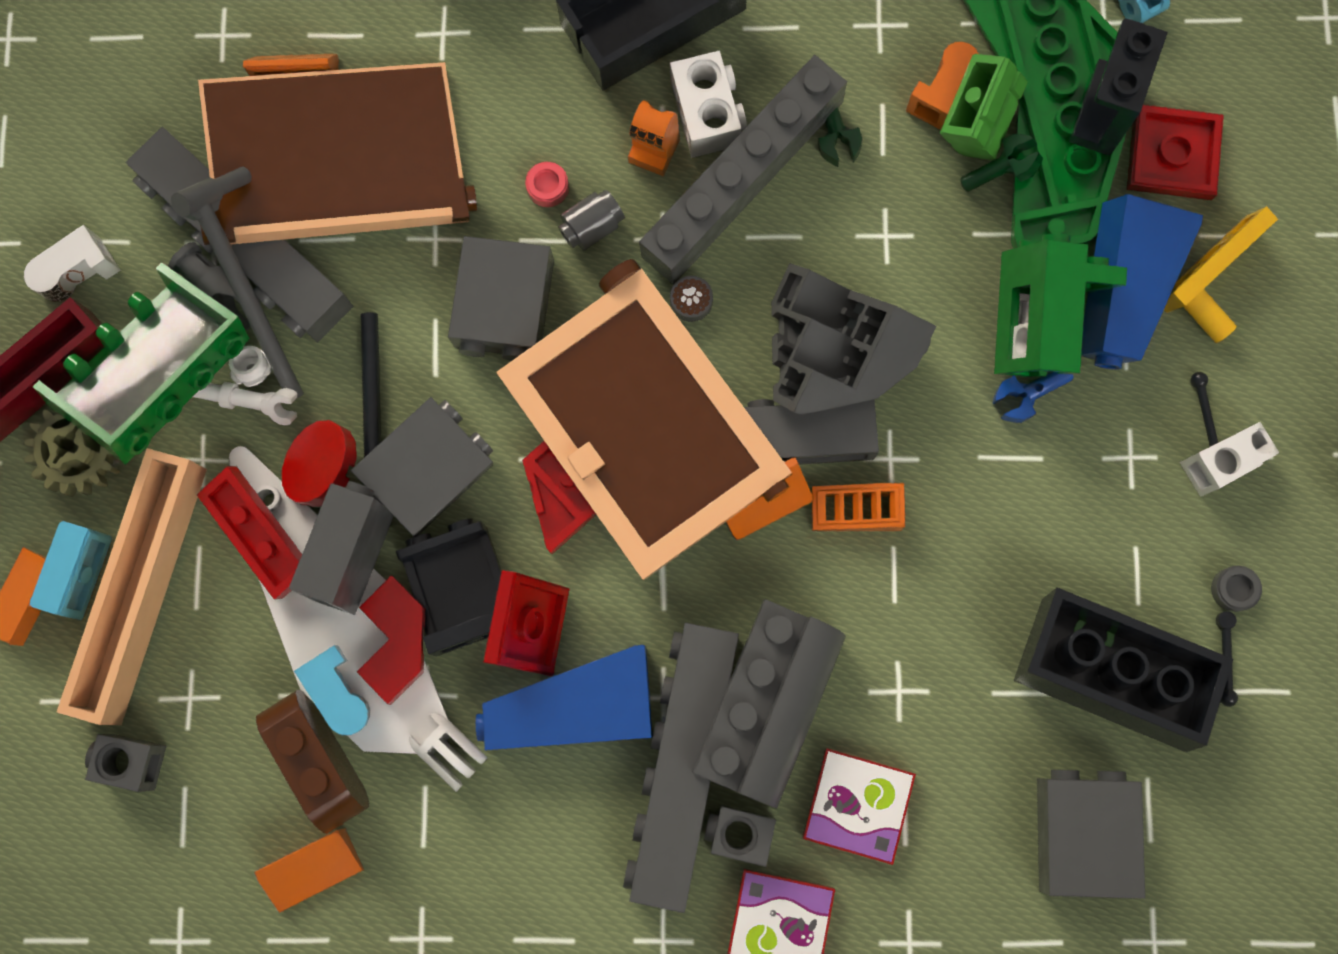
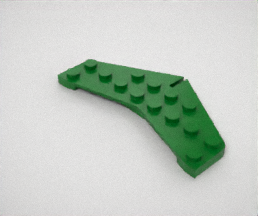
[963,0,1126,249]

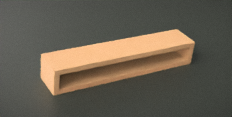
[57,448,207,725]

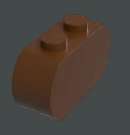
[256,690,369,834]

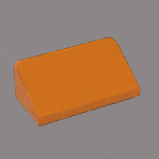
[243,54,339,76]
[726,458,813,540]
[0,547,46,646]
[254,828,364,913]

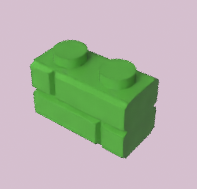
[940,54,1028,161]

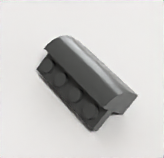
[692,599,846,809]

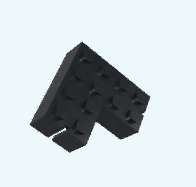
[556,0,747,91]

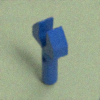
[992,372,1074,423]

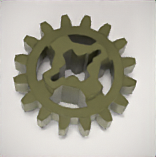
[24,401,120,497]

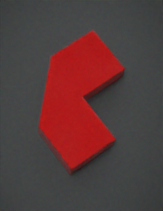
[357,575,425,705]

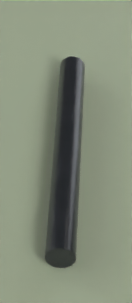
[361,312,381,458]

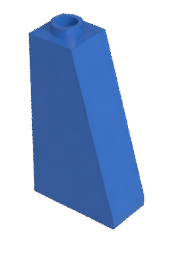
[1081,194,1203,370]
[475,645,653,750]

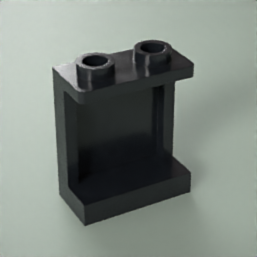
[1069,18,1168,156]
[396,518,502,657]

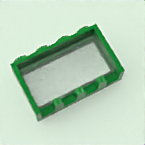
[33,262,250,465]

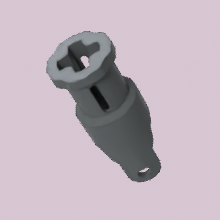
[168,242,261,331]

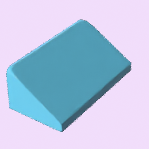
[30,521,112,620]

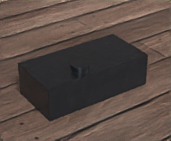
[1013,587,1233,752]

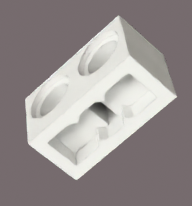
[670,50,747,158]

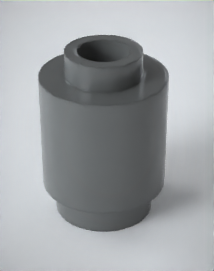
[558,189,625,251]

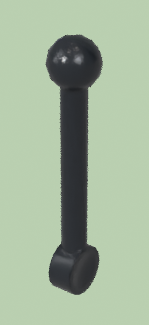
[1190,372,1218,448]
[1215,611,1238,707]

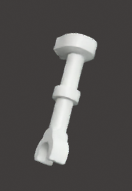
[164,361,297,425]

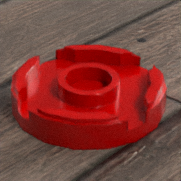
[281,420,357,507]

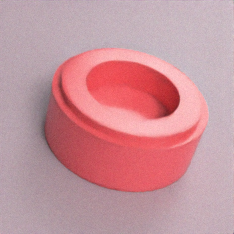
[525,162,569,207]

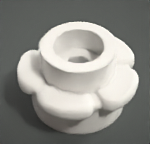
[229,346,272,387]

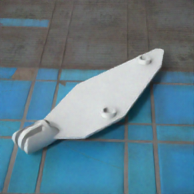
[229,446,488,792]

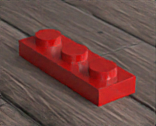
[197,466,302,600]

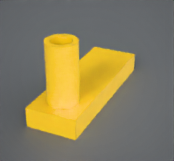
[1164,206,1278,343]

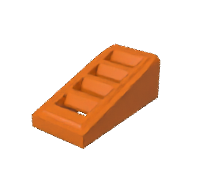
[811,483,905,531]

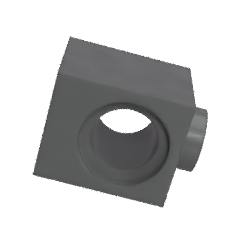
[85,734,167,792]
[704,805,776,867]

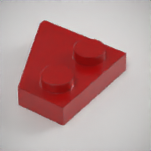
[522,441,597,554]

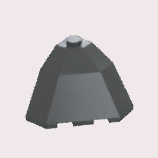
[771,263,936,415]

